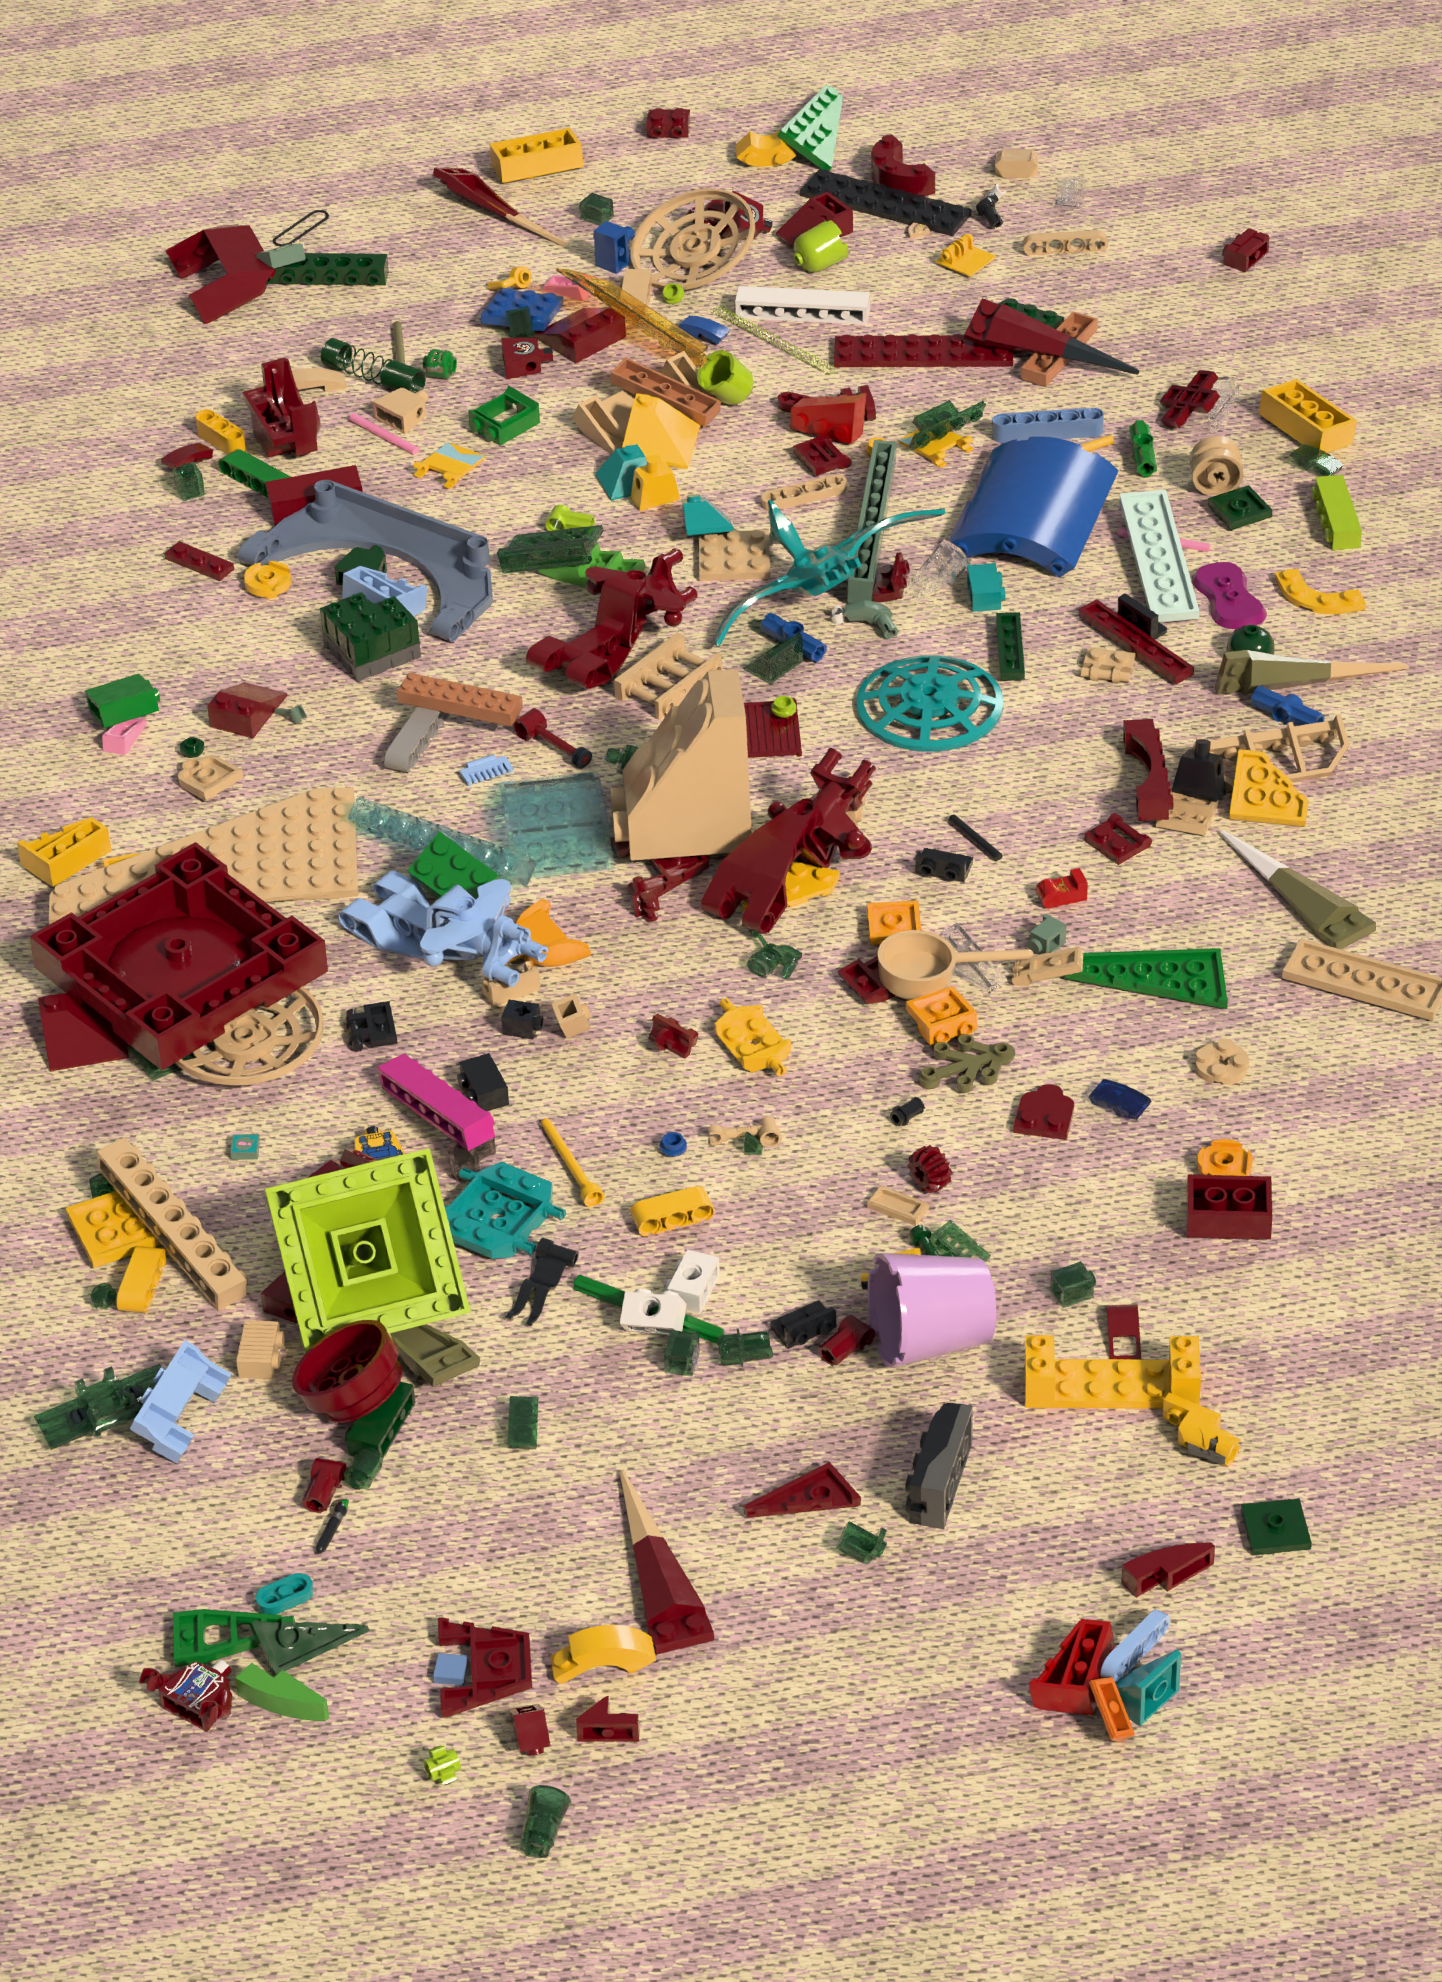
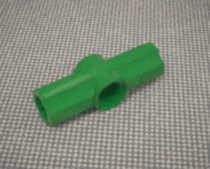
[1129,420,1157,477]

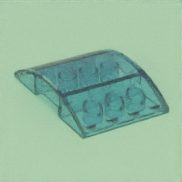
[498,771,614,881]

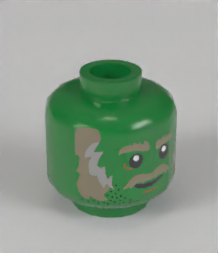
[423,349,457,379]

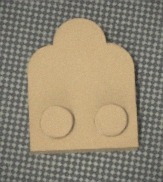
[178,755,244,801]

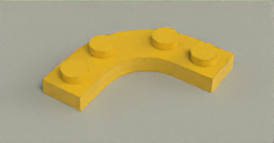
[1275,569,1366,614]

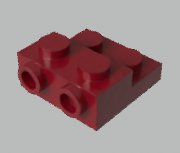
[646,108,690,138]

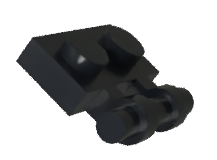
[345,1001,398,1052]

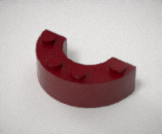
[871,134,935,196]

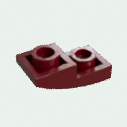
[161,443,213,472]

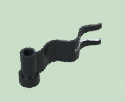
[505,1237,579,1326]

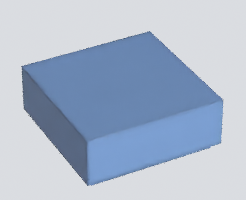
[433,1653,469,1686]

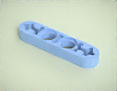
[1101,1609,1170,1683]

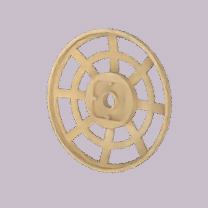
[631,188,755,290]
[176,987,324,1085]

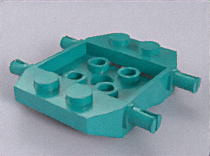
[444,1162,566,1259]

